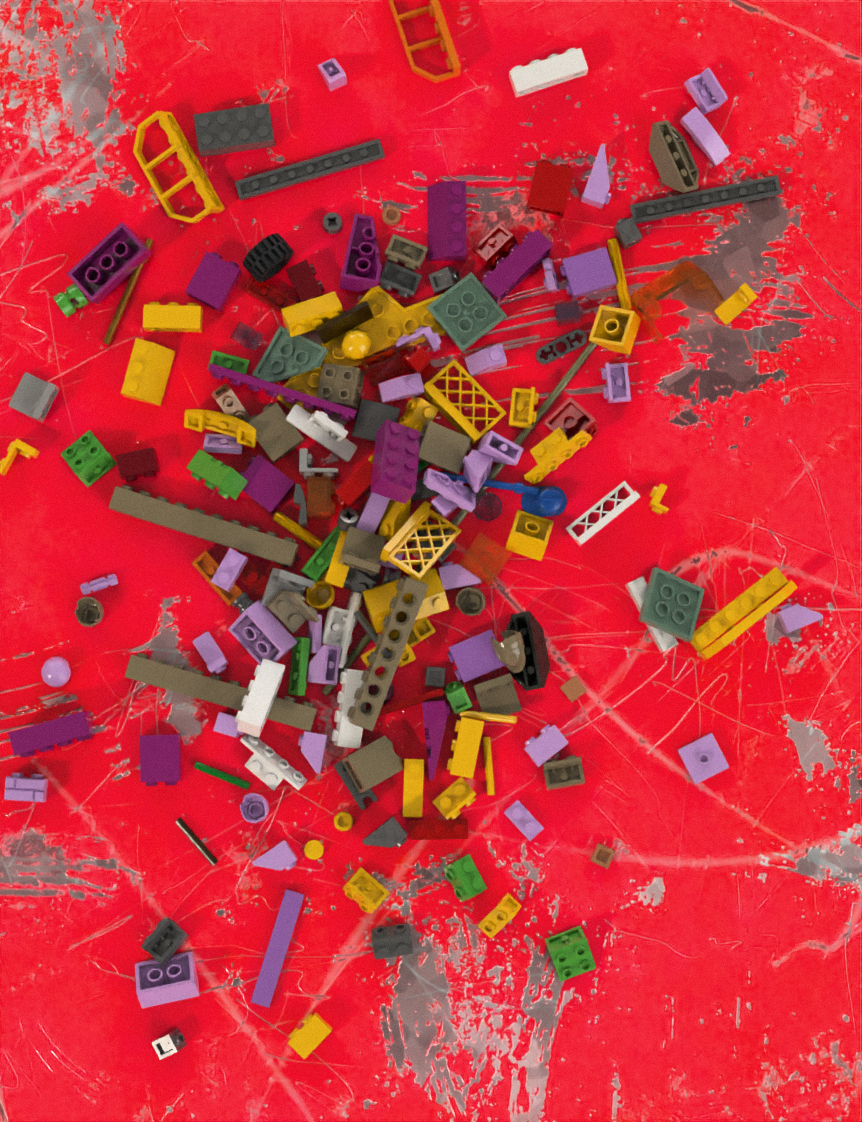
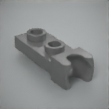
[334,760,378,811]

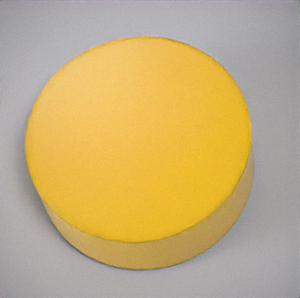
[334,812,353,831]
[304,840,324,860]

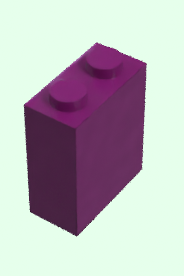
[185,251,242,312]
[239,455,296,514]
[140,734,182,786]

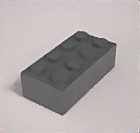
[193,103,275,157]

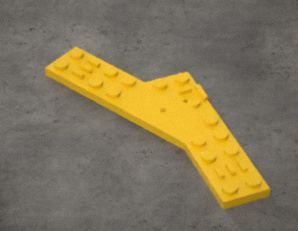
[277,286,447,414]

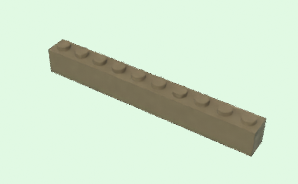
[108,485,299,568]
[125,652,318,732]

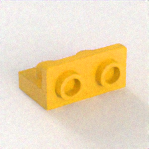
[432,777,476,820]
[342,867,390,914]

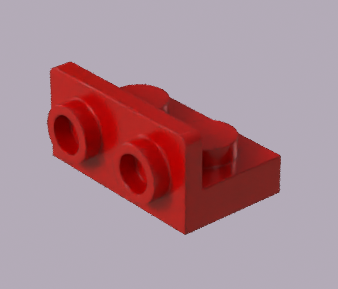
[472,223,518,270]

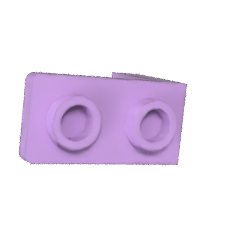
[395,326,442,353]
[192,631,229,674]

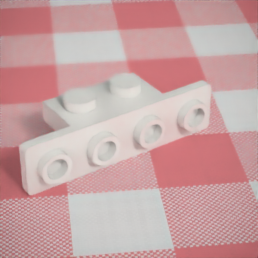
[286,404,357,462]
[322,592,362,668]
[240,733,307,791]

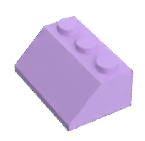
[228,600,298,665]
[135,951,200,1008]

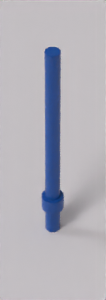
[424,469,538,495]

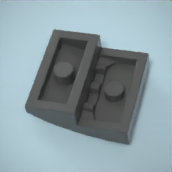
[352,399,400,441]
[293,484,309,527]

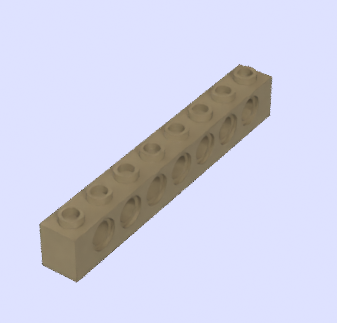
[347,575,429,731]

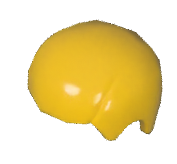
[342,330,371,360]
[305,580,335,610]

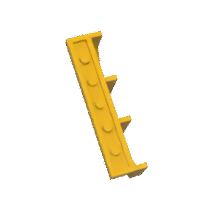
[133,111,225,223]
[690,566,798,660]

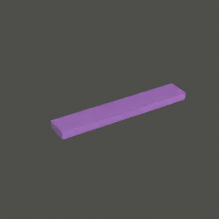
[251,889,304,1008]

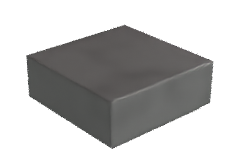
[425,666,446,687]

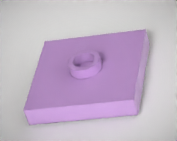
[677,733,729,785]

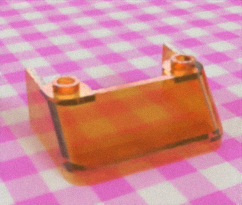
[630,261,725,345]

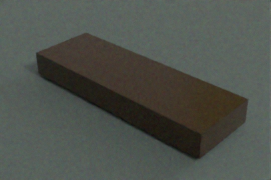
[316,301,374,344]

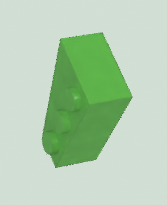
[186,449,248,500]

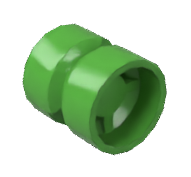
[53,283,89,318]

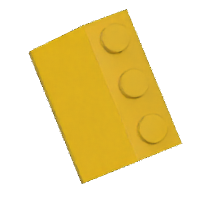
[121,338,175,406]

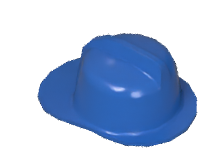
[521,486,567,517]

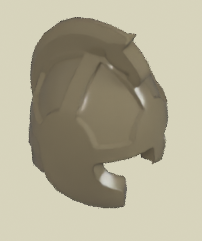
[490,630,525,673]

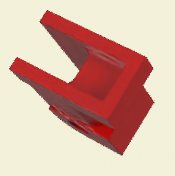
[403,344,439,385]

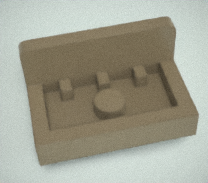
[384,234,428,271]
[543,755,585,791]

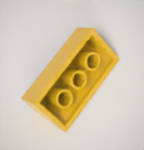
[362,568,449,633]

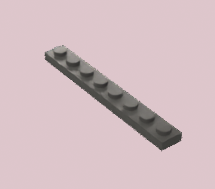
[235,139,385,201]
[629,175,782,224]

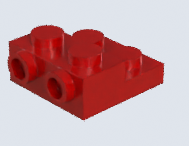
[543,397,599,440]

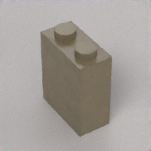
[247,402,305,464]
[418,421,471,474]
[342,735,404,794]

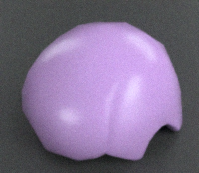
[41,656,71,687]
[240,793,269,824]

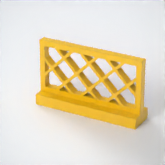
[422,359,507,446]
[379,501,461,581]

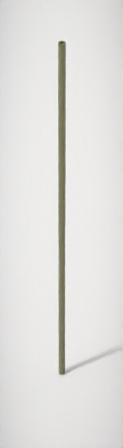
[321,342,597,696]

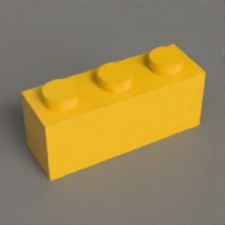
[281,291,343,337]
[143,302,203,332]
[447,717,484,779]

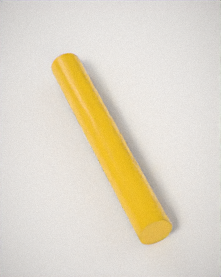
[460,710,517,724]
[483,737,495,795]

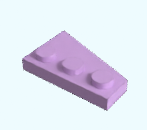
[423,468,476,512]

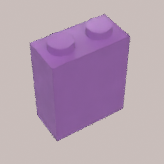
[559,247,617,299]
[447,629,506,683]

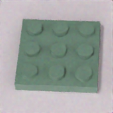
[426,272,507,352]
[638,567,705,642]

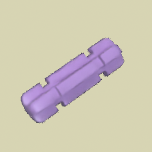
[80,574,118,595]

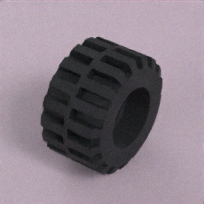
[243,233,294,282]

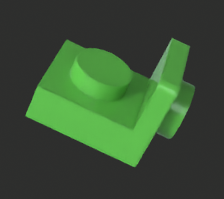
[443,681,472,715]

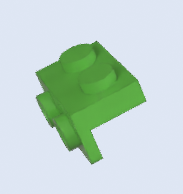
[443,854,487,902]

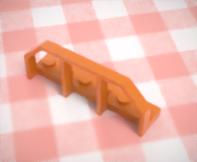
[388,0,461,83]

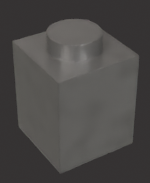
[613,217,642,250]

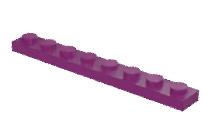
[208,363,357,422]

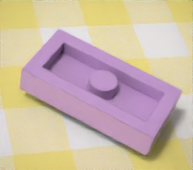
[203,433,243,454]
[503,799,544,841]

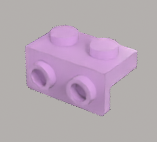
[684,67,728,115]
[601,363,631,403]

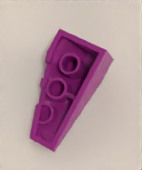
[339,213,382,292]

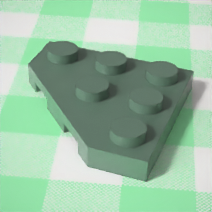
[252,326,328,384]

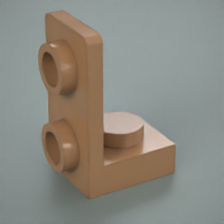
[211,383,250,422]

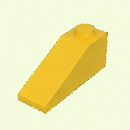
[379,498,411,541]
[403,759,424,818]

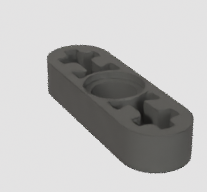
[536,329,587,365]

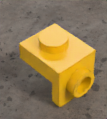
[649,483,669,515]

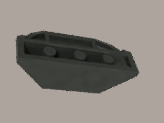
[503,611,550,691]

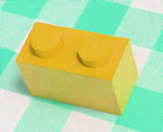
[288,1012,333,1060]

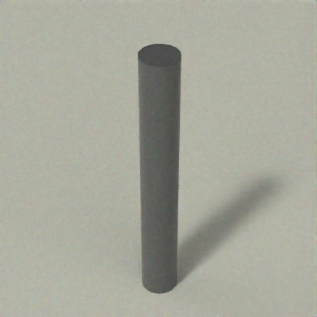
[354,609,391,657]

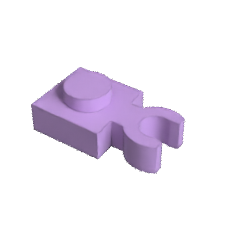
[542,258,560,293]

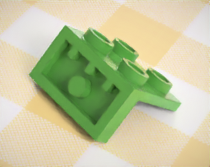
[61,430,117,487]
[544,926,596,981]

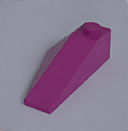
[422,700,450,780]

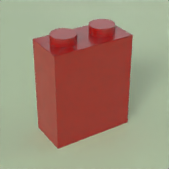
[526,160,574,217]
[335,460,373,508]

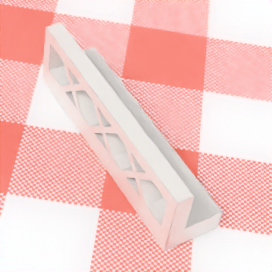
[565,481,641,546]
[625,576,678,653]

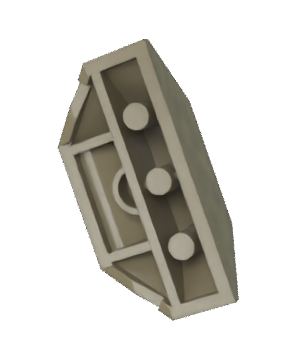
[649,120,699,193]

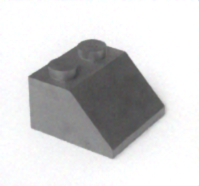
[362,816,408,848]

